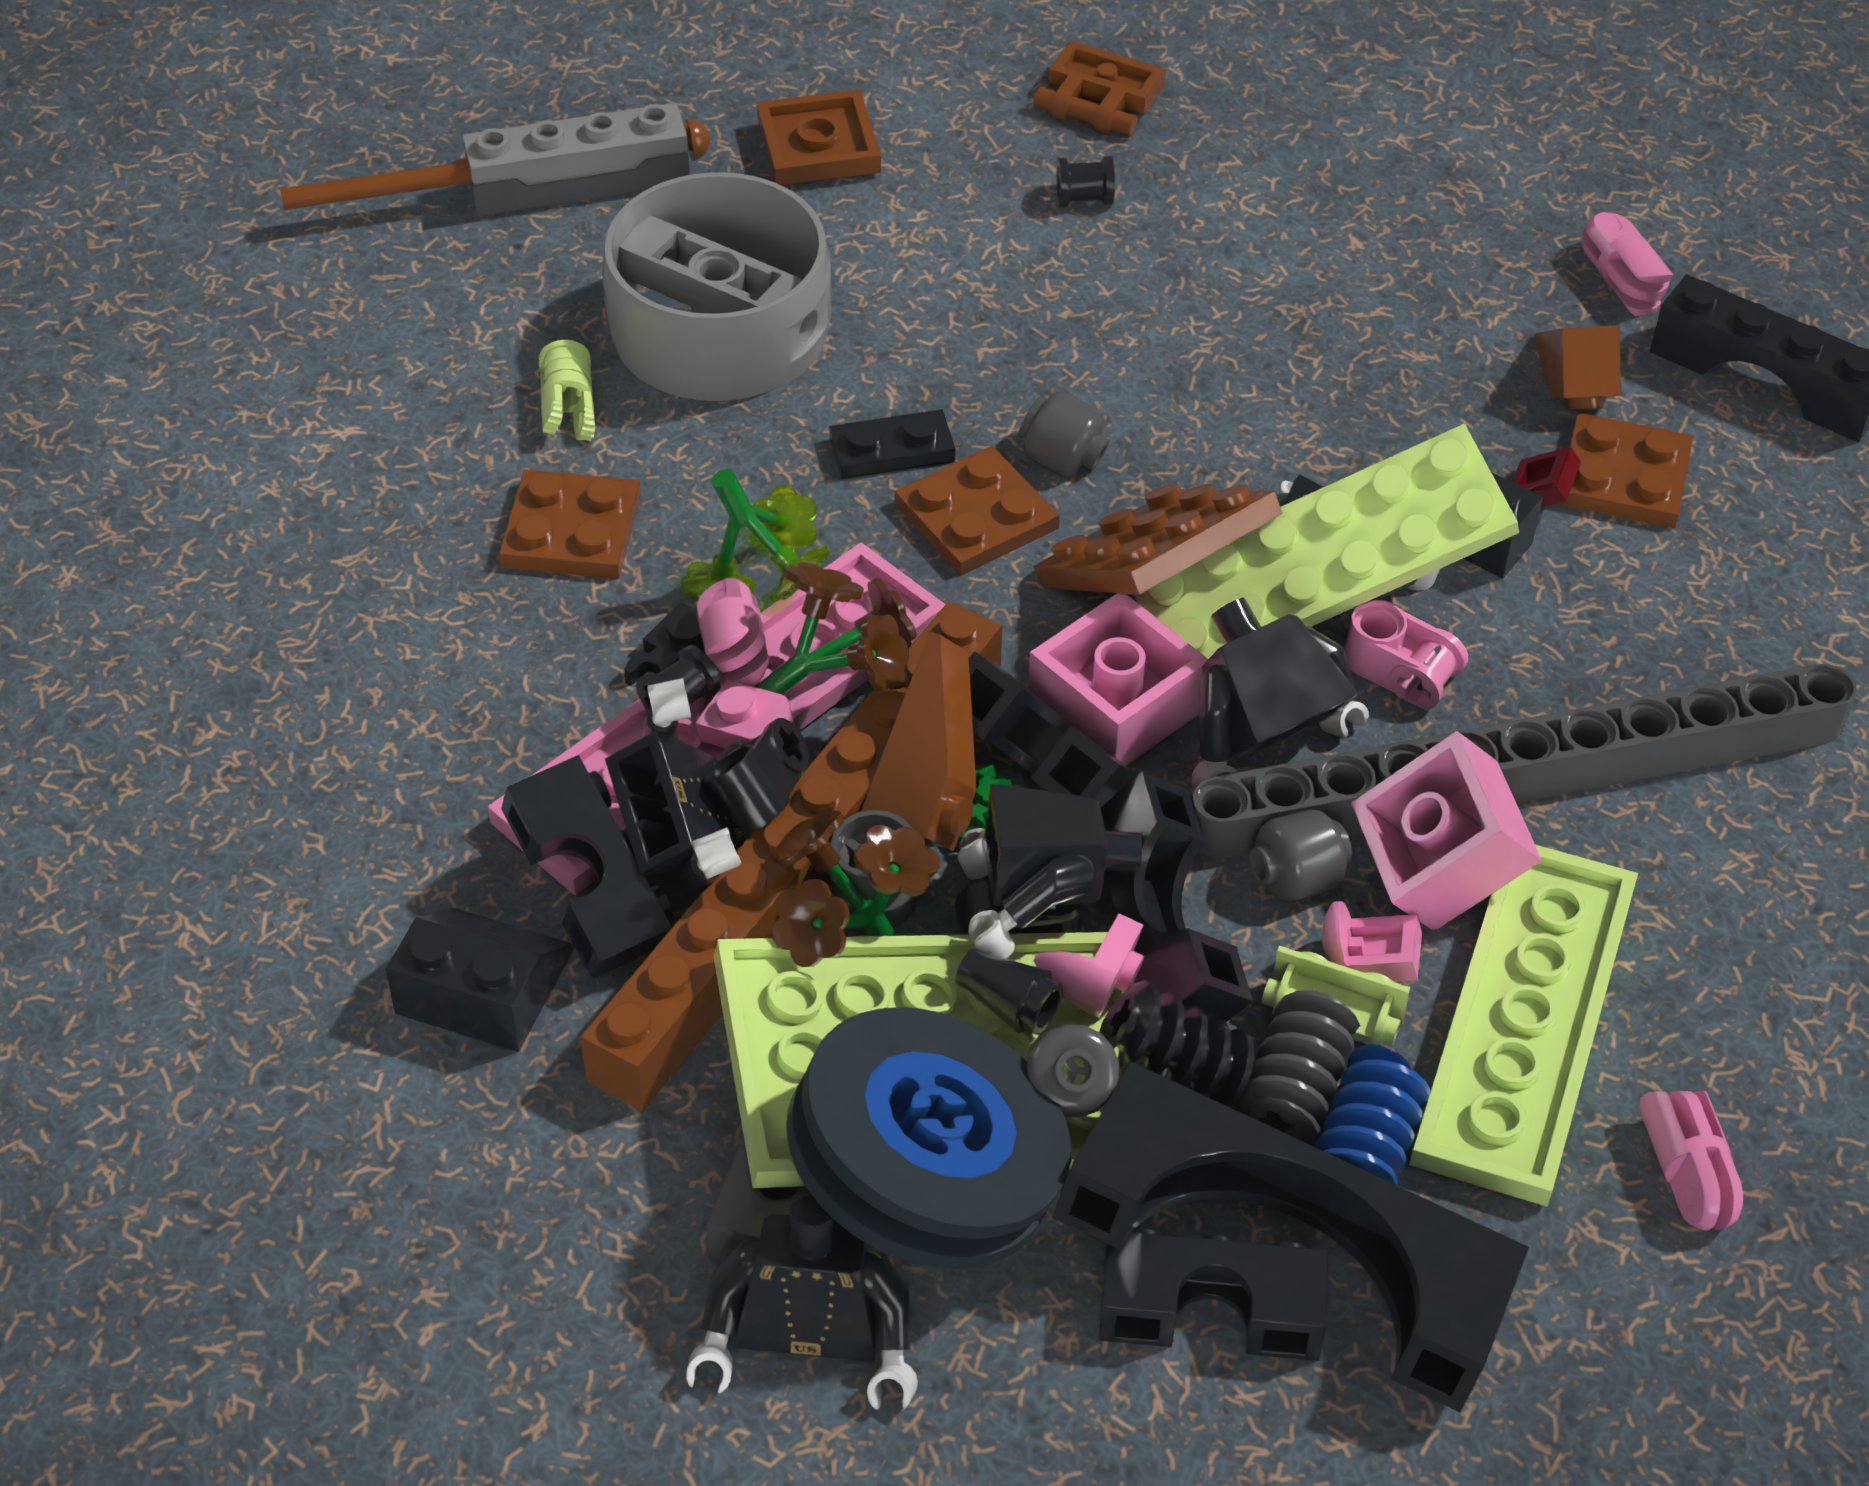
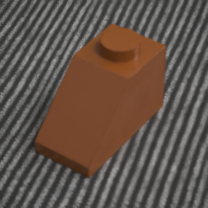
[1534,326,1621,410]

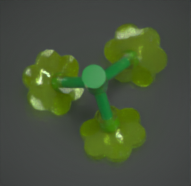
[680,469,831,603]

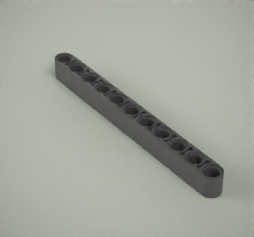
[1192,664,1857,859]

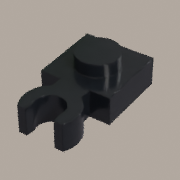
[624,602,705,686]

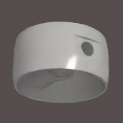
[602,172,832,401]

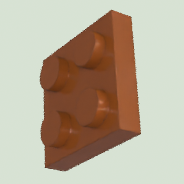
[756,89,881,185]
[1557,412,1694,528]
[894,445,1060,576]
[499,469,641,579]

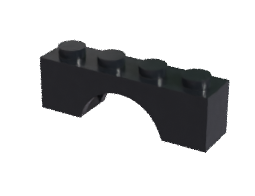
[1650,274,1869,442]
[1100,771,1253,1022]

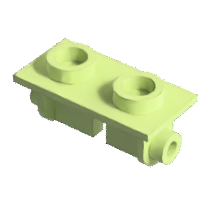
[1262,946,1410,1046]

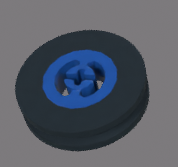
[786,1007,1071,1269]

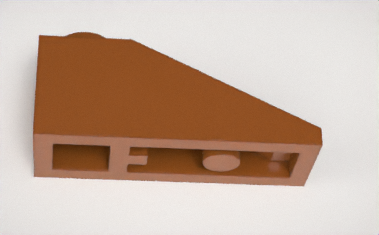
[861,631,976,851]

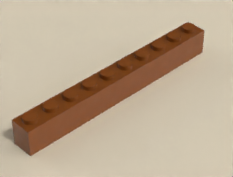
[580,601,1002,1112]

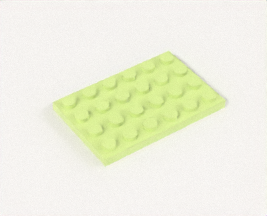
[713,932,1144,1188]

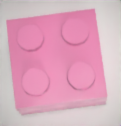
[1028,593,1208,766]
[1351,731,1542,930]

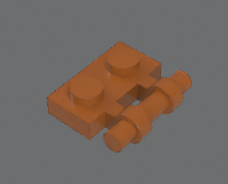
[1033,40,1166,136]

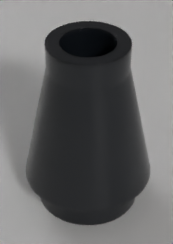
[955,948,1063,1034]

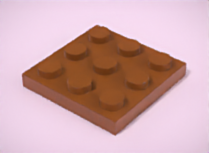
[1034,483,1283,595]

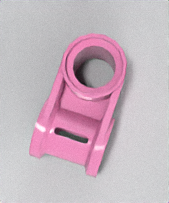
[1344,600,1468,710]

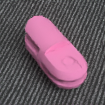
[1581,212,1674,316]
[696,578,769,686]
[1639,1091,1743,1231]

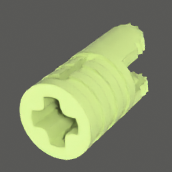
[539,340,595,441]

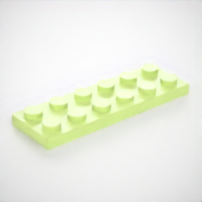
[1135,423,1519,659]
[1409,845,1638,1207]

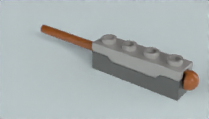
[280,103,710,216]

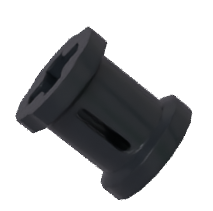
[1056,156,1115,207]
[636,645,721,711]

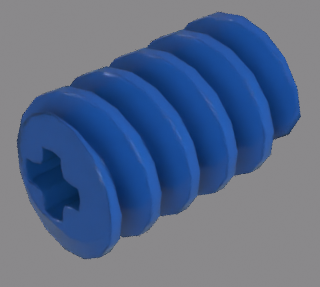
[1315,1044,1430,1185]

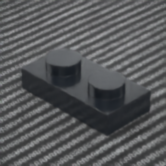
[829,409,956,479]

